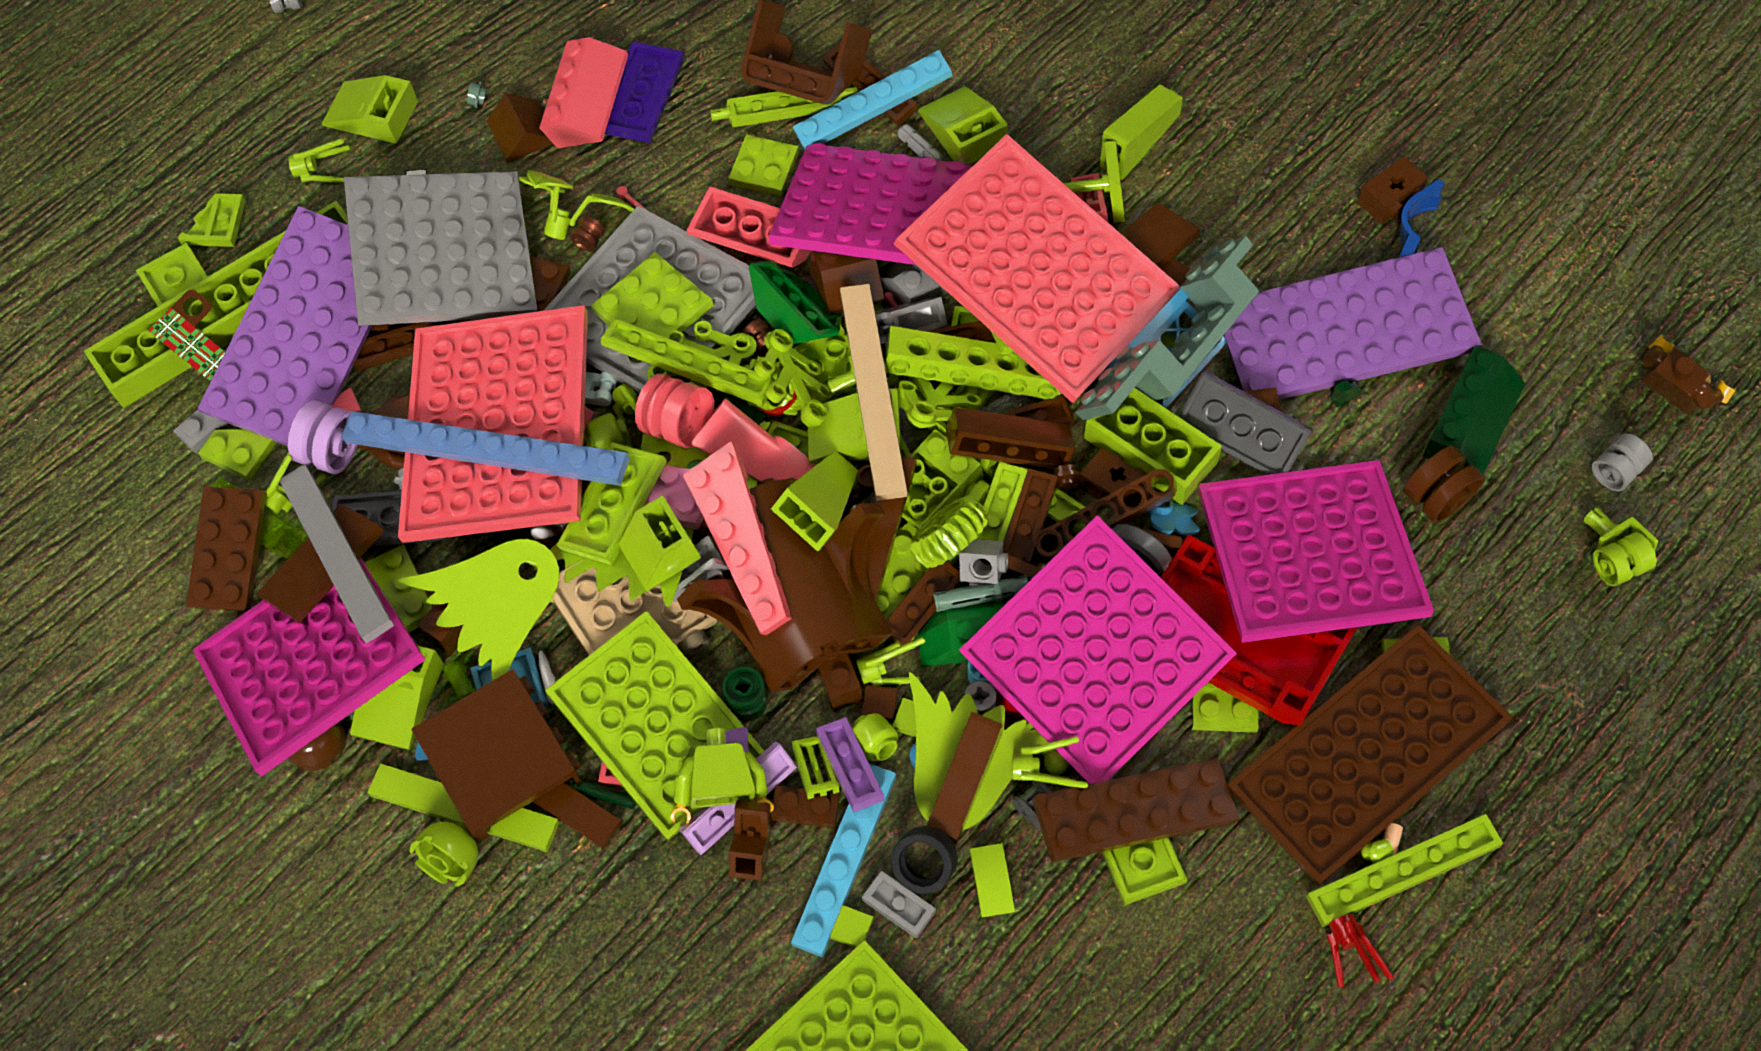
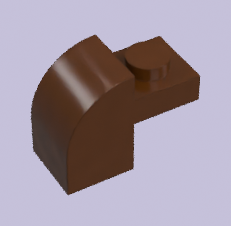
[729,800,772,881]

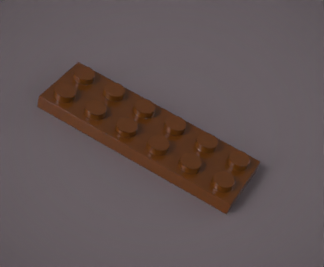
[1032,758,1240,863]

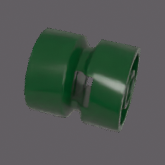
[722,666,768,721]

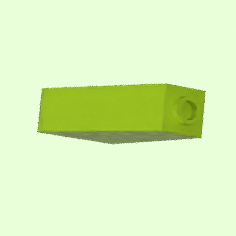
[1100,84,1183,180]
[771,451,858,551]

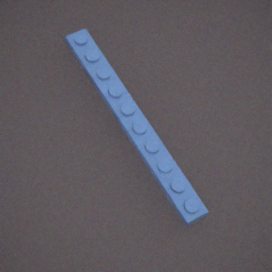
[341,411,630,486]

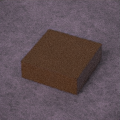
[861,685,898,723]

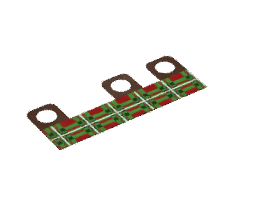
[148,290,225,381]

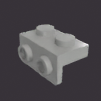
[673,535,729,602]

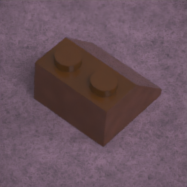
[810,250,884,316]

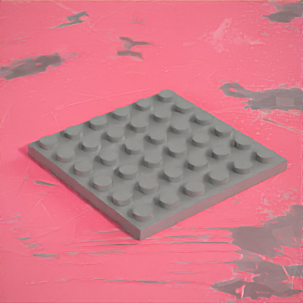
[344,171,537,326]
[543,206,756,394]

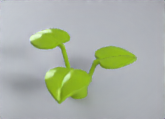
[519,170,635,240]

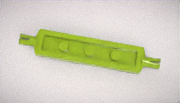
[710,86,857,127]

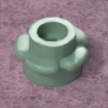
[467,81,487,108]

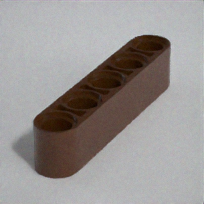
[1035,469,1177,560]

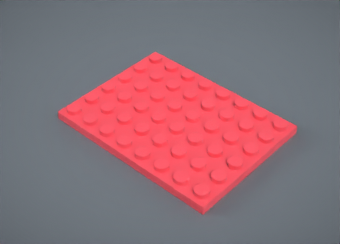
[894,134,1180,403]
[398,305,588,543]

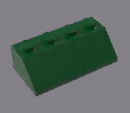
[1423,345,1525,474]

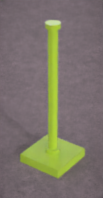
[1063,140,1125,223]

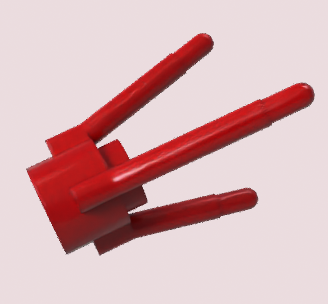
[1326,914,1394,988]

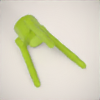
[288,138,351,183]
[612,383,639,447]
[265,451,326,515]
[856,637,926,687]
[1013,736,1088,788]

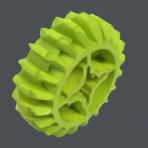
[909,495,989,568]

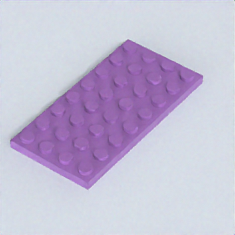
[198,206,372,446]
[1223,247,1482,400]

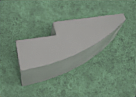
[875,297,948,344]

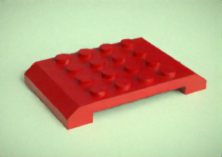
[1160,535,1357,726]

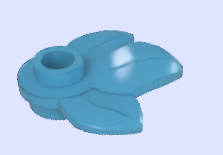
[1145,500,1200,535]

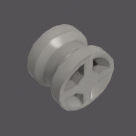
[965,681,996,716]

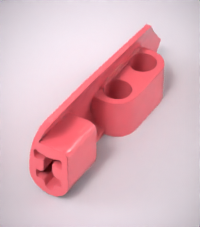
[691,398,817,482]

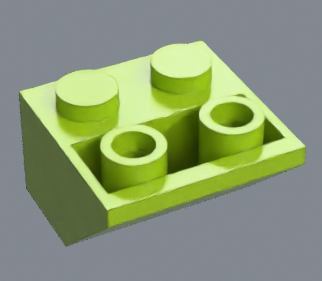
[618,495,701,591]

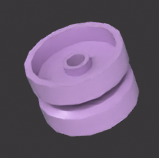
[288,400,357,474]

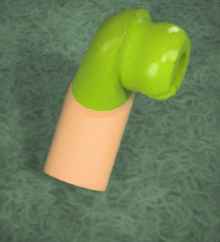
[1361,823,1403,863]

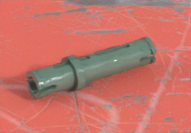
[933,575,1028,612]

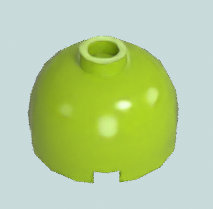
[410,822,479,887]

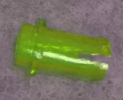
[443,660,476,701]

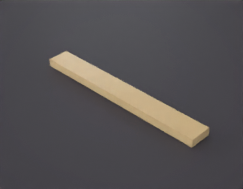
[840,284,907,501]

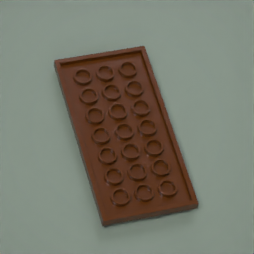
[1227,624,1513,887]

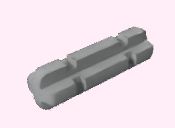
[898,124,942,161]

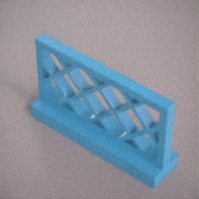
[1102,289,1227,408]

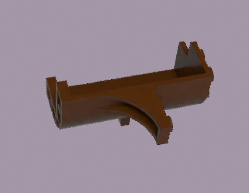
[677,478,893,692]

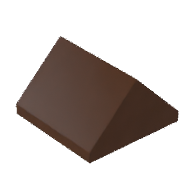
[487,93,553,163]

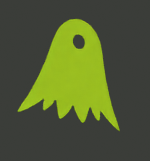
[397,539,559,681]
[909,672,1046,830]

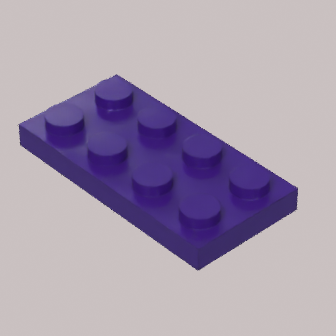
[605,41,685,143]

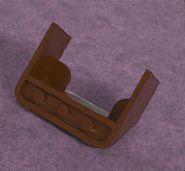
[741,0,872,104]

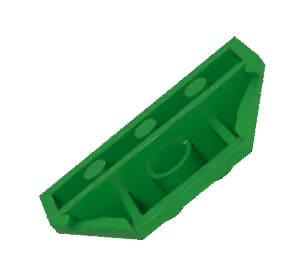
[749,260,841,344]
[917,597,1013,668]

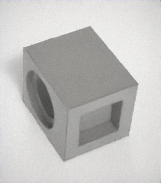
[959,539,1008,584]

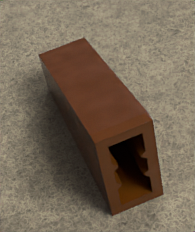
[927,712,1003,842]

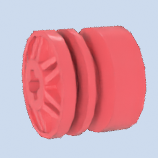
[635,374,714,449]

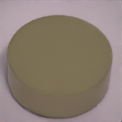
[677,630,710,658]

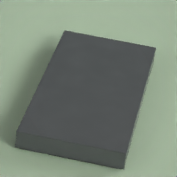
[1179,371,1313,475]
[331,490,451,547]

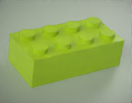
[1084,388,1222,505]

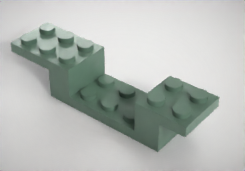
[1075,236,1259,420]

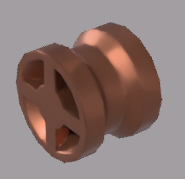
[569,216,605,252]

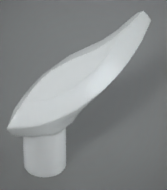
[539,650,555,705]

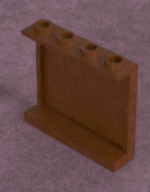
[411,669,581,843]

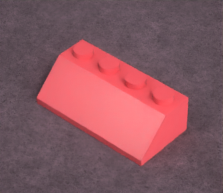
[539,37,629,148]
[686,186,811,268]

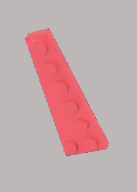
[683,441,792,635]

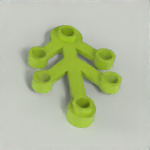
[647,321,756,388]
[754,329,833,428]
[897,376,981,428]

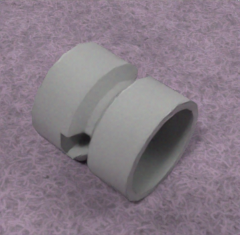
[1592,433,1653,492]

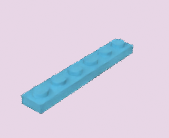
[793,50,953,150]
[791,764,896,958]

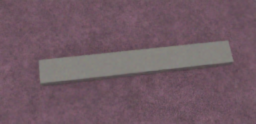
[280,464,394,643]

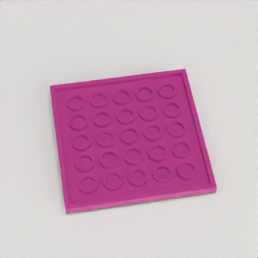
[769,143,972,265]
[1198,460,1434,643]
[959,515,1237,784]
[192,557,426,777]

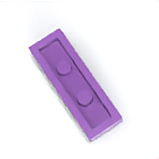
[816,717,884,813]

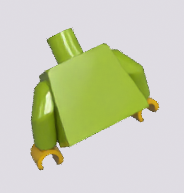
[671,728,773,824]

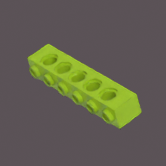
[884,325,1061,400]

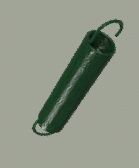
[569,779,642,811]

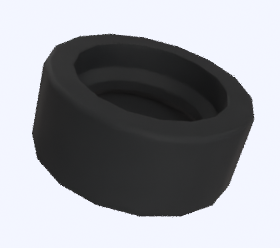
[891,826,958,894]

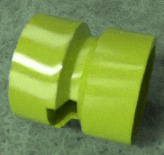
[1593,532,1657,587]

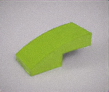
[969,843,1015,918]

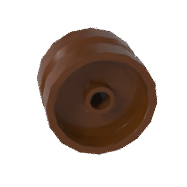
[1403,445,1486,524]

